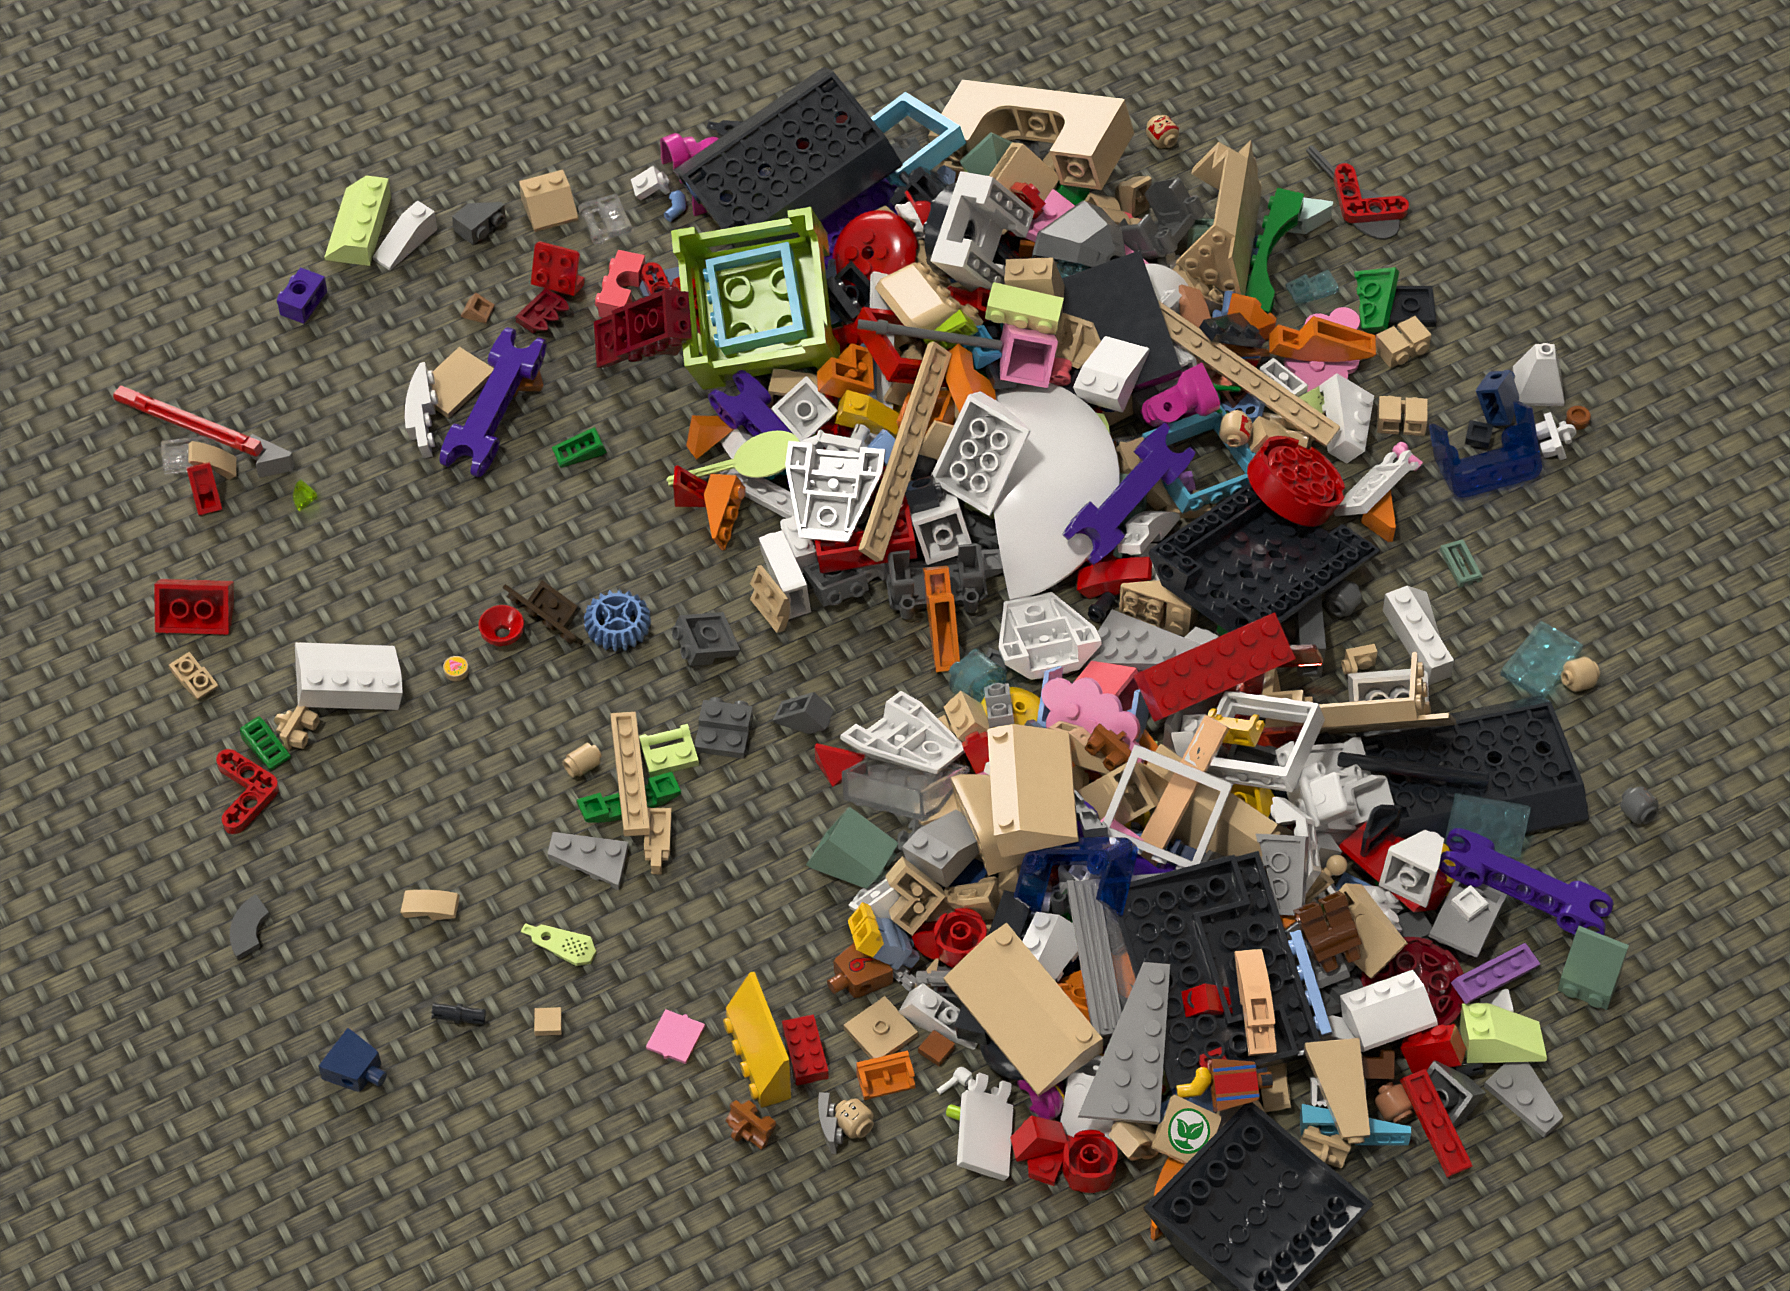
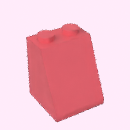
[1074,661,1139,711]

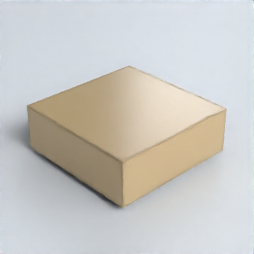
[534,1007,562,1036]

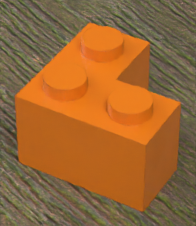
[817,343,874,398]

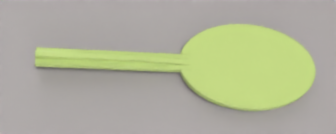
[667,431,800,486]

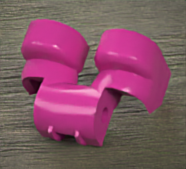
[660,133,719,216]
[1140,363,1220,428]

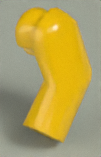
[1176,1067,1212,1098]

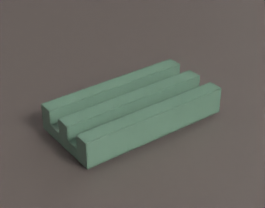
[1440,539,1483,588]

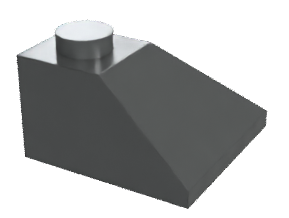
[1413,1061,1486,1128]

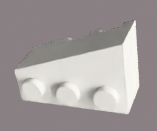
[1319,373,1374,464]

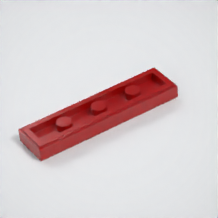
[1400,1069,1473,1178]

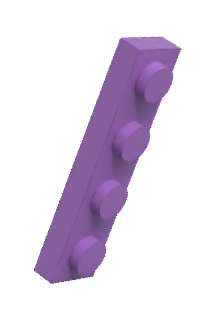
[1451,943,1540,1004]

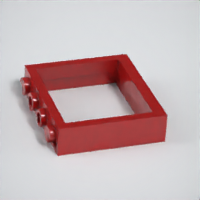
[853,307,951,388]

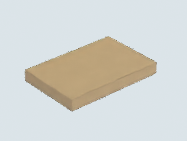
[431,347,494,418]

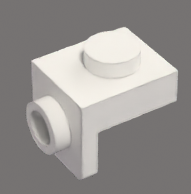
[631,166,670,200]

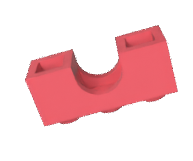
[595,250,646,318]

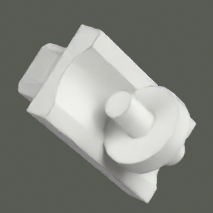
[1534,412,1576,460]

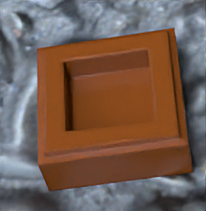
[918,1030,955,1066]

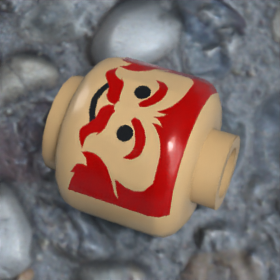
[1146,115,1180,149]
[1219,410,1252,447]

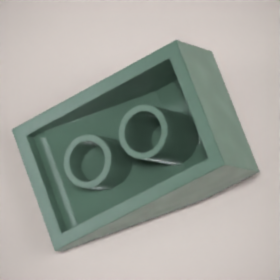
[1558,926,1629,1010]

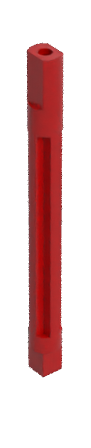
[113,385,263,457]

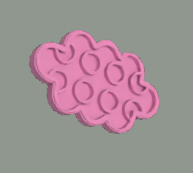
[1284,307,1360,392]
[1041,677,1144,774]

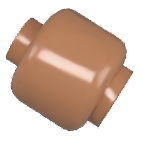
[1375,1082,1413,1123]

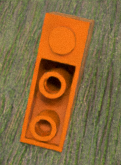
[704,474,746,551]

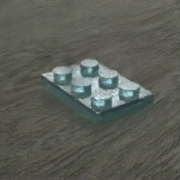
[1500,621,1583,698]
[1444,793,1531,857]

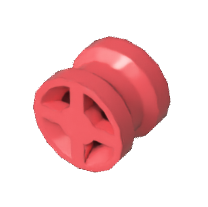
[1049,358,1072,386]

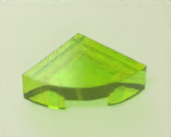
[293,479,317,511]

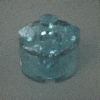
[949,649,1006,703]

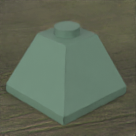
[960,132,1013,176]

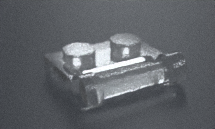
[578,193,632,245]

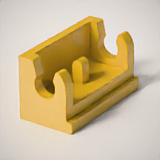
[1208,708,1265,747]

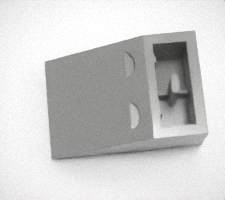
[1429,880,1507,958]

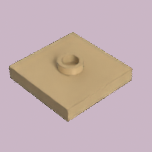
[844,996,918,1059]

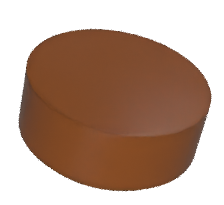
[1566,406,1591,430]

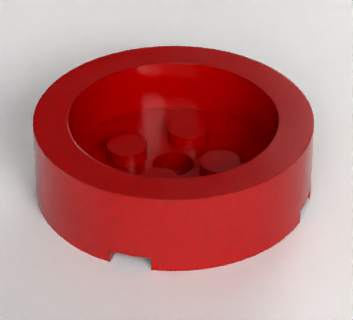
[1247,436,1345,526]

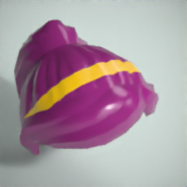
[1017,1079,1065,1120]

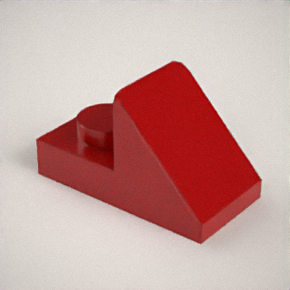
[186,462,222,515]

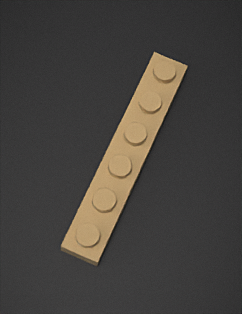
[611,712,650,836]

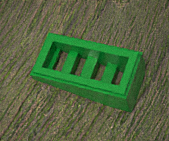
[552,427,607,468]
[240,716,291,771]

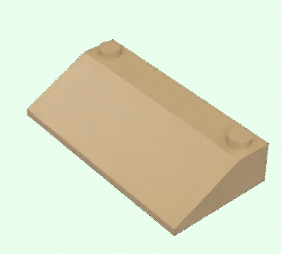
[987,724,1079,857]
[944,923,1103,1097]

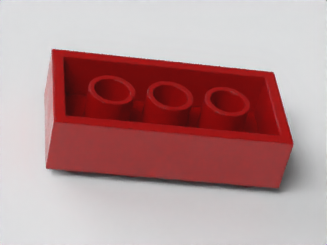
[782,1014,829,1086]

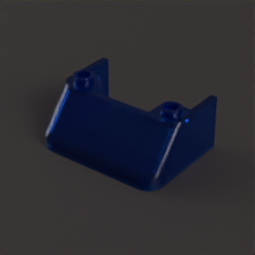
[1429,400,1542,498]
[1013,837,1138,916]

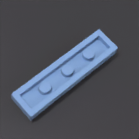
[1288,930,1333,1037]

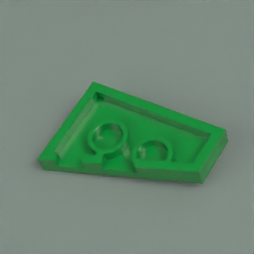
[1354,267,1400,333]

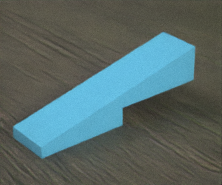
[1300,1104,1411,1145]

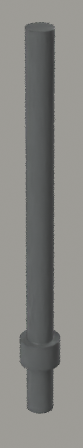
[857,319,1002,350]

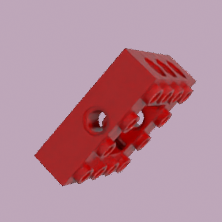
[815,466,917,574]

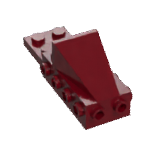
[594,287,692,368]

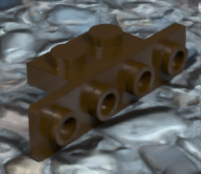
[502,580,584,645]

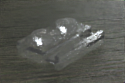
[161,436,210,474]

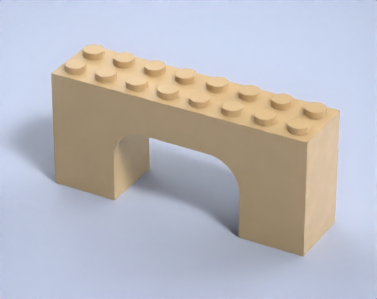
[928,80,1134,190]

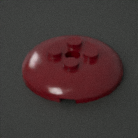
[1361,937,1464,1028]

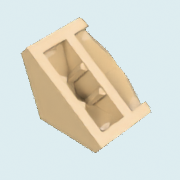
[1055,313,1101,369]

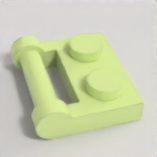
[639,724,699,777]

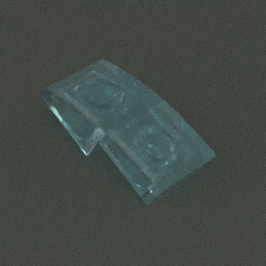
[1285,269,1339,303]

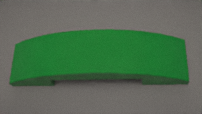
[576,771,681,823]

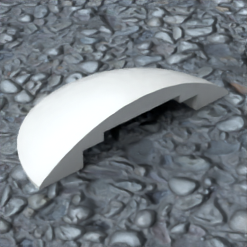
[994,383,1120,600]

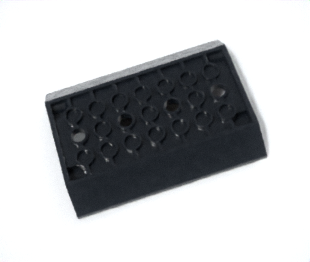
[673,67,903,249]
[1148,484,1381,632]
[1348,695,1589,850]

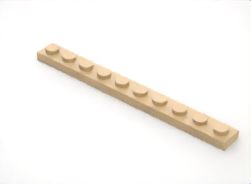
[1158,300,1340,447]
[858,342,952,562]

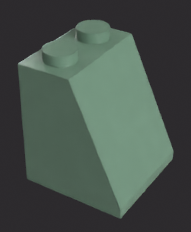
[806,807,898,889]

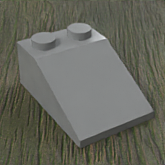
[902,809,979,888]

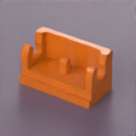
[856,1051,915,1100]

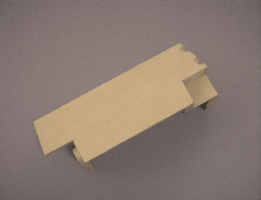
[1176,140,1262,295]
[1262,652,1457,739]
[1138,743,1294,881]

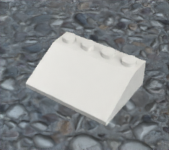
[931,391,1031,516]
[295,642,403,710]

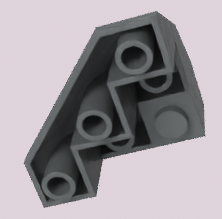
[1032,201,1126,270]

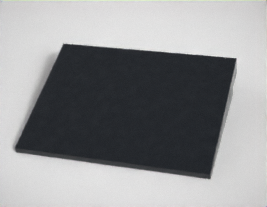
[982,250,1183,408]
[1108,851,1320,1090]

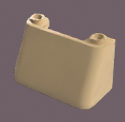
[950,774,1047,876]

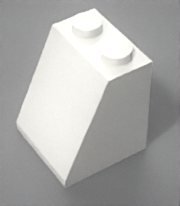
[909,488,972,565]

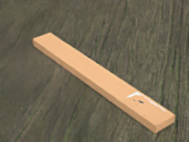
[1139,715,1230,867]

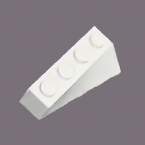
[1383,586,1454,685]
[1022,912,1079,981]

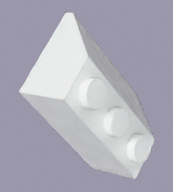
[1348,669,1429,702]
[1340,970,1438,1051]

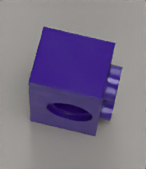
[277,267,327,324]

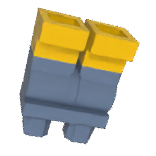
[848,902,920,970]

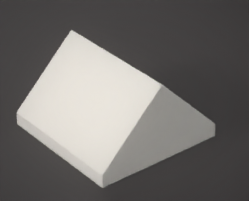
[771,376,838,441]

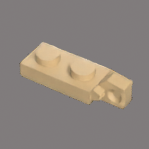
[644,808,672,874]

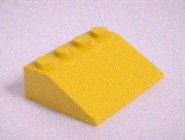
[723,972,791,1108]

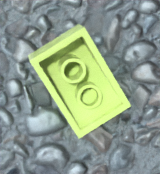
[1460,1003,1547,1063]

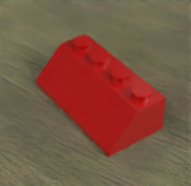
[1339,822,1453,912]

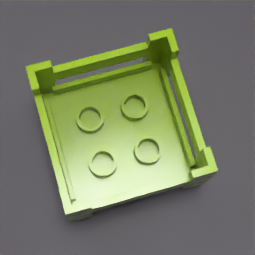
[671,207,841,390]

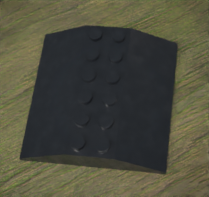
[1143,1102,1374,1291]

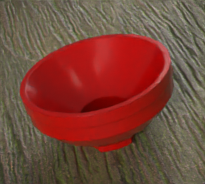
[479,605,524,646]

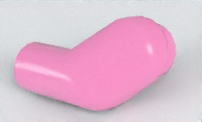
[1392,442,1423,472]

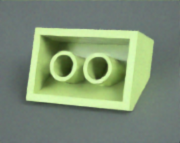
[985,282,1064,335]

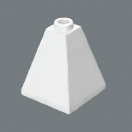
[1513,343,1565,406]
[1379,830,1444,908]

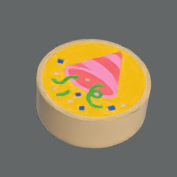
[443,656,469,681]

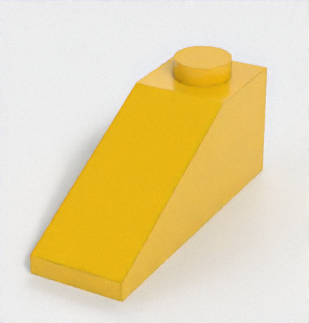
[835,390,899,439]

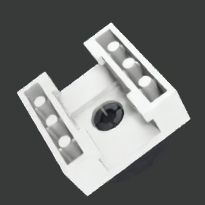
[923,171,1035,292]

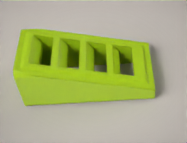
[923,309,979,349]

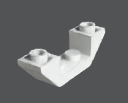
[1271,797,1321,893]

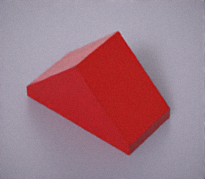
[673,465,708,507]
[1181,983,1233,1017]
[1010,1115,1067,1162]

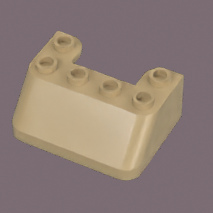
[875,261,984,348]

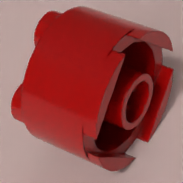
[934,908,988,968]
[1062,1130,1118,1193]

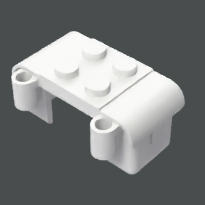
[1298,762,1394,833]

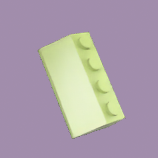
[324,176,391,266]

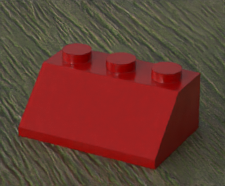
[154,579,234,635]

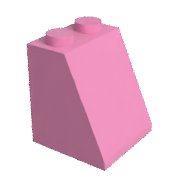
[1000,323,1058,388]

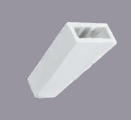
[759,531,811,619]

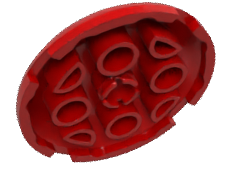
[832,210,918,297]

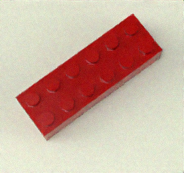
[1133,612,1296,722]

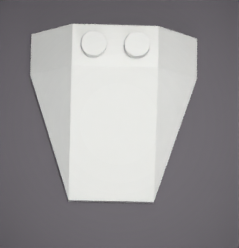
[785,441,885,543]
[999,592,1102,680]
[840,691,965,774]

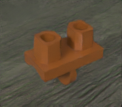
[1085,723,1132,772]
[726,1100,776,1150]

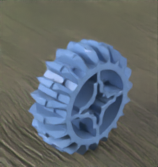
[584,589,651,652]

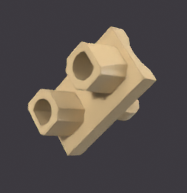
[274,705,320,751]
[1299,1126,1351,1169]

